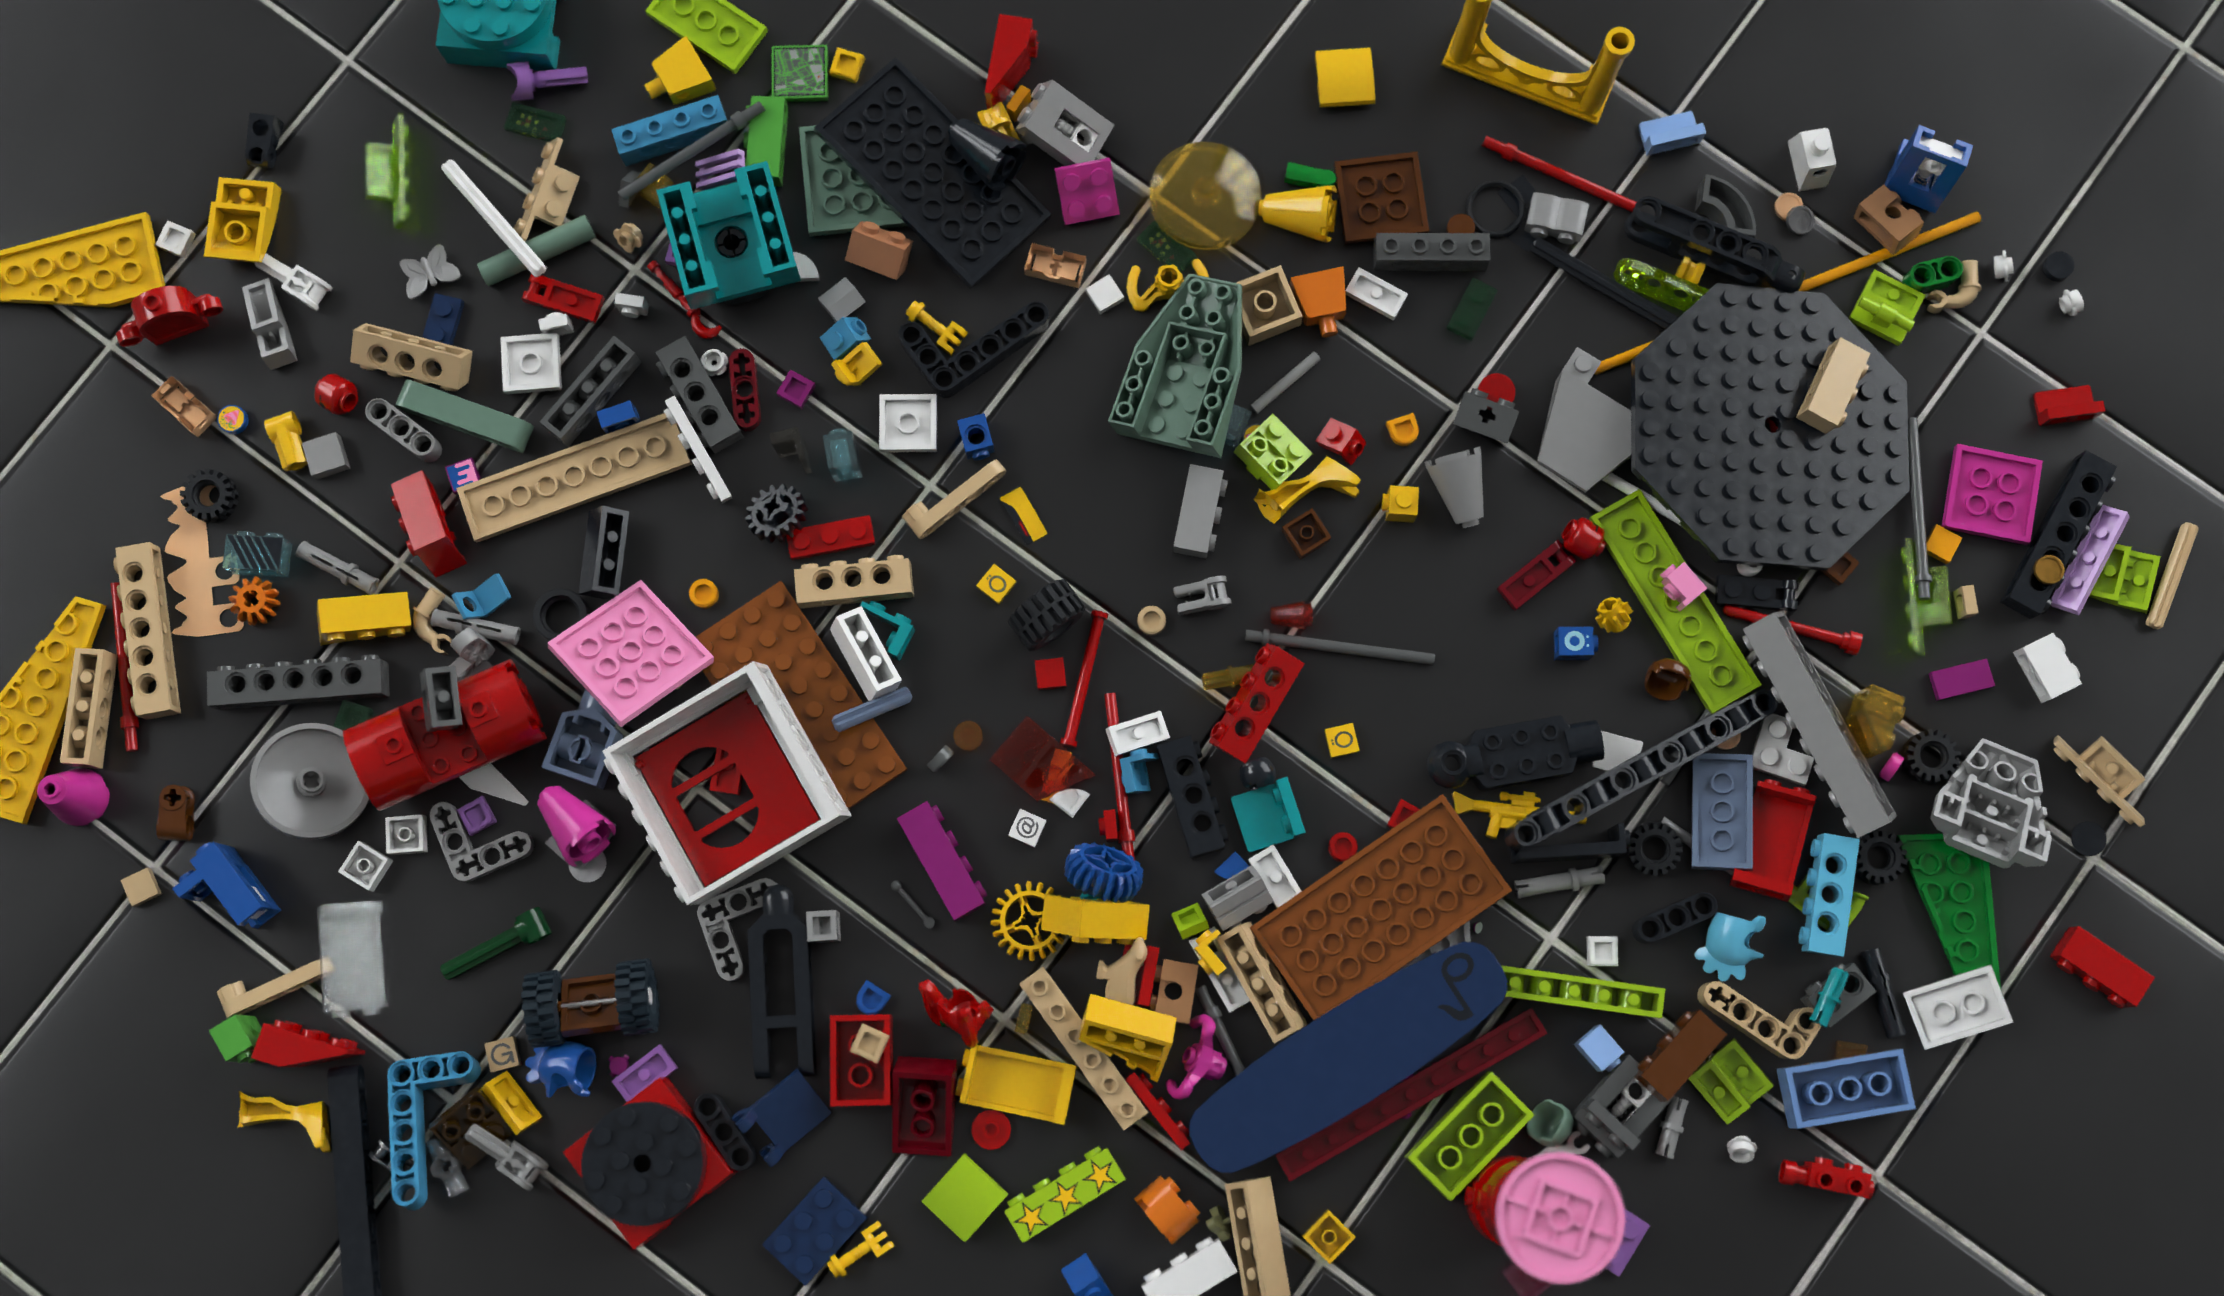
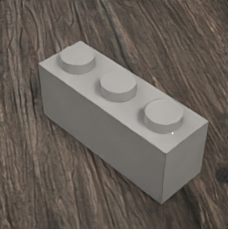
[1173,464,1228,559]

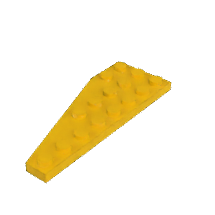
[0,212,165,307]
[0,596,106,825]

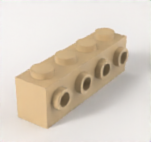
[1225,1176,1291,1296]

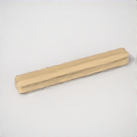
[2145,522,2199,630]

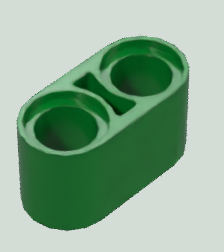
[1902,256,1963,294]

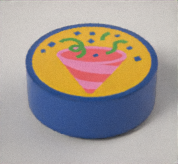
[217,405,249,435]

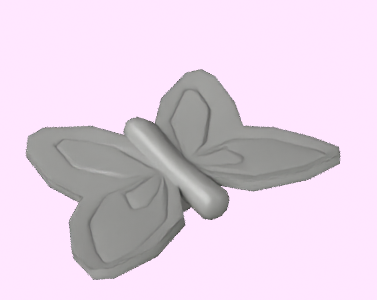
[400,244,461,299]

